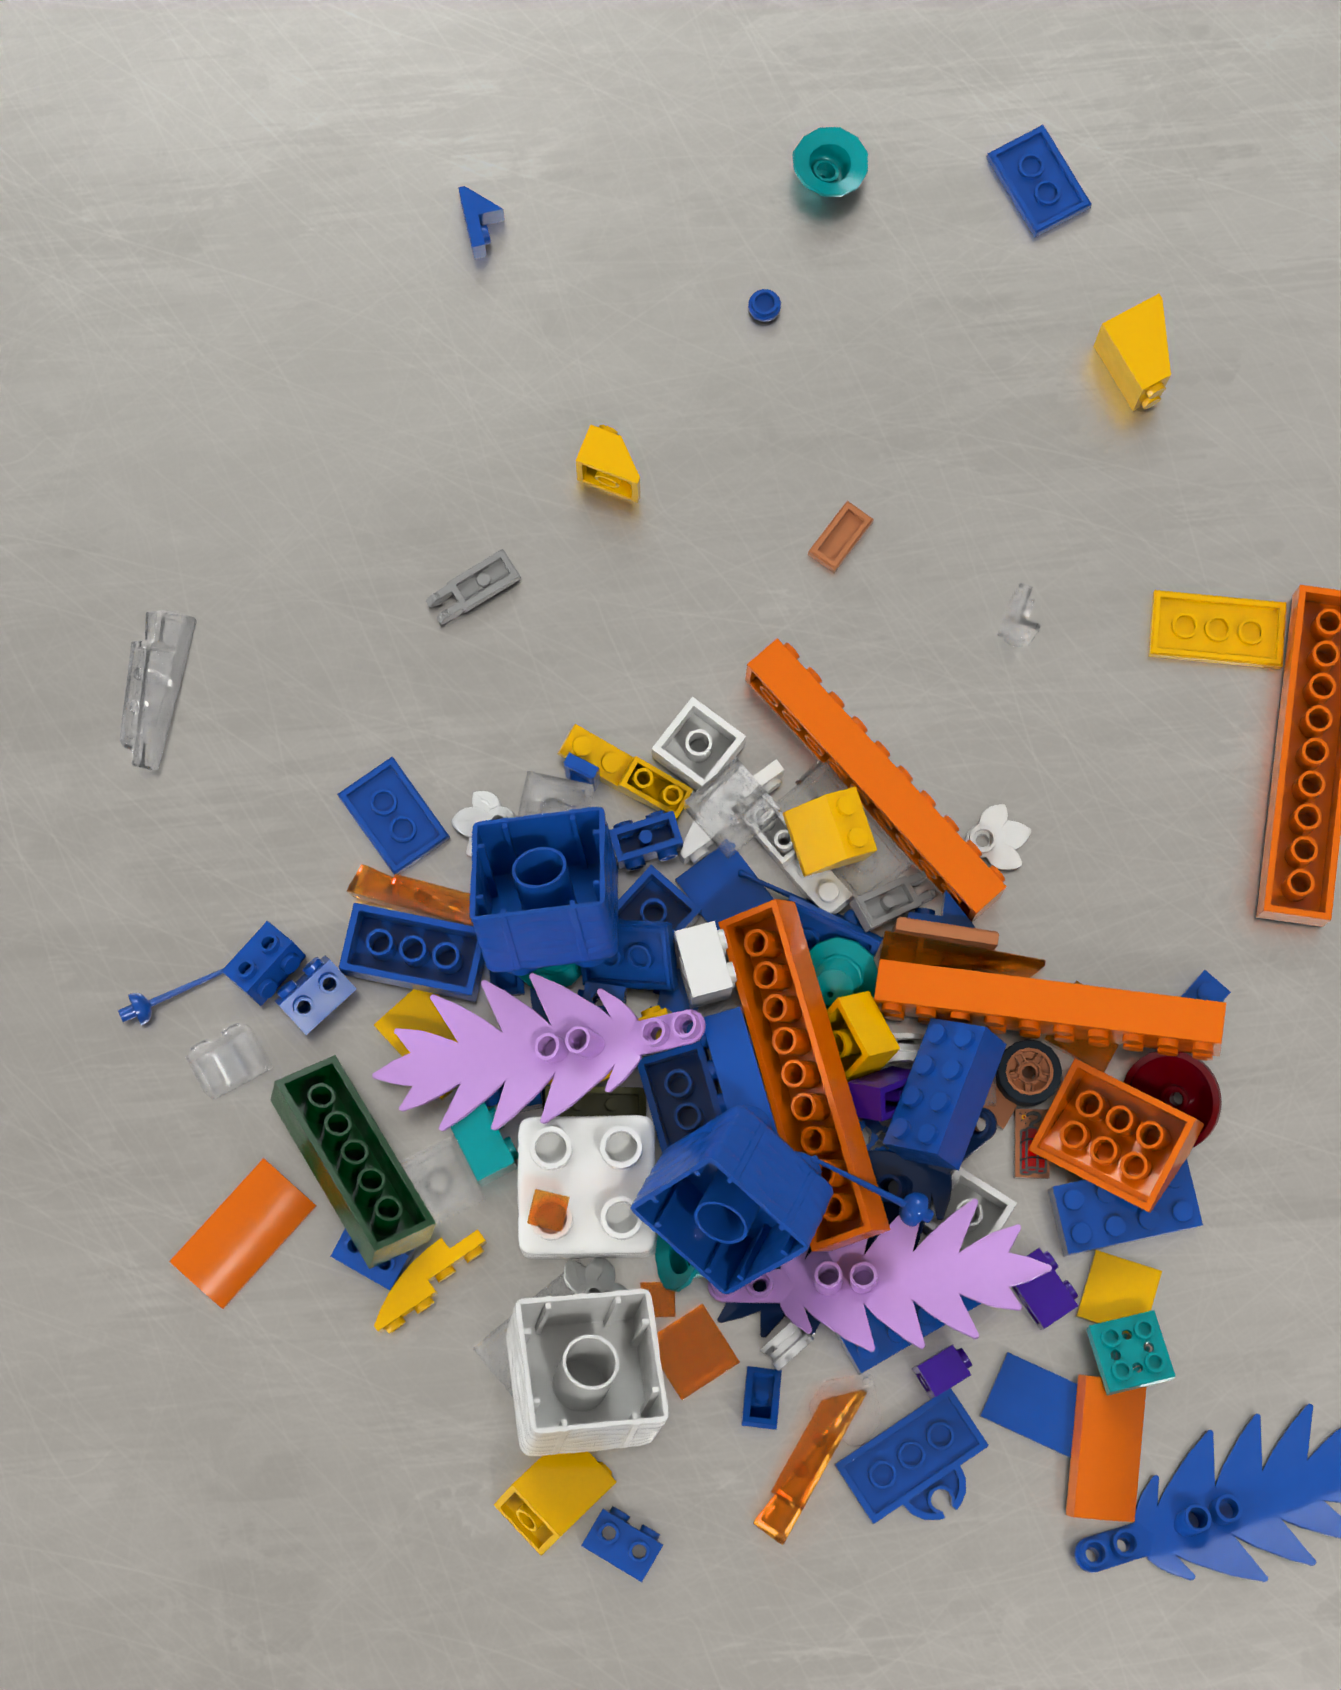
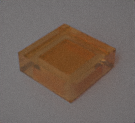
[527,1189,570,1232]
[640,1282,676,1318]

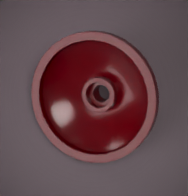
[1124,1051,1222,1147]

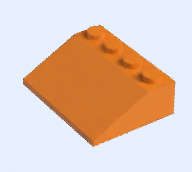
[1028,1058,1204,1213]

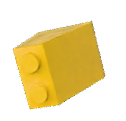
[1093,293,1171,411]
[493,1452,617,1556]

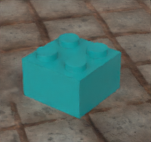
[450,1102,518,1187]

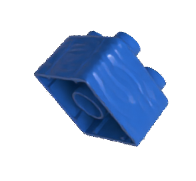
[470,807,619,976]
[630,1105,833,1295]

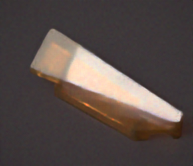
[877,931,1046,978]

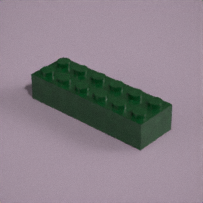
[270,1055,436,1269]

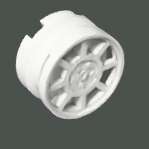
[886,1033,924,1066]
[760,1322,814,1371]

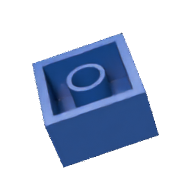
[618,865,702,937]

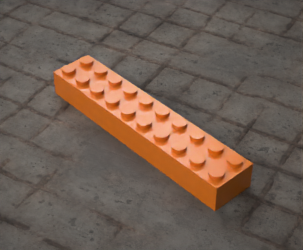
[1256,585,1341,927]
[745,638,1007,923]
[718,899,891,1252]
[874,959,1226,1061]

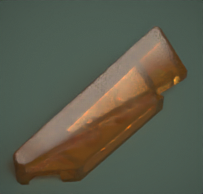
[347,864,473,926]
[753,1388,867,1545]

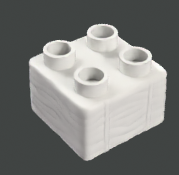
[518,1115,656,1259]
[506,1289,669,1456]

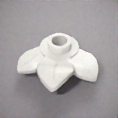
[451,791,516,857]
[965,804,1031,870]
[564,1257,627,1294]

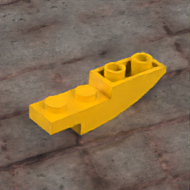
[557,724,693,819]
[374,1229,487,1334]

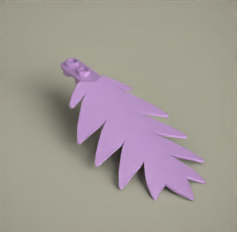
[372,973,706,1131]
[708,1199,1052,1352]

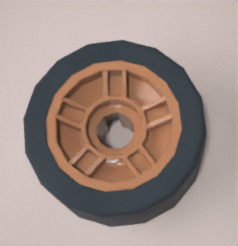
[995,1039,1062,1107]

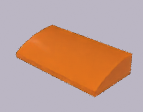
[169,1158,316,1309]
[1066,1374,1147,1522]

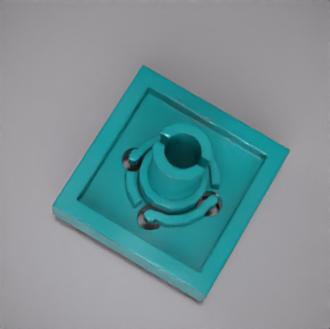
[1086,1310,1176,1396]

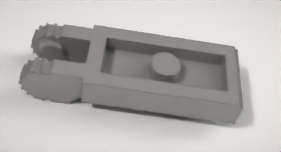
[426,549,521,625]
[849,870,938,932]

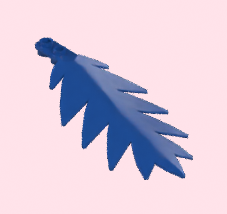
[1074,1404,1341,1582]

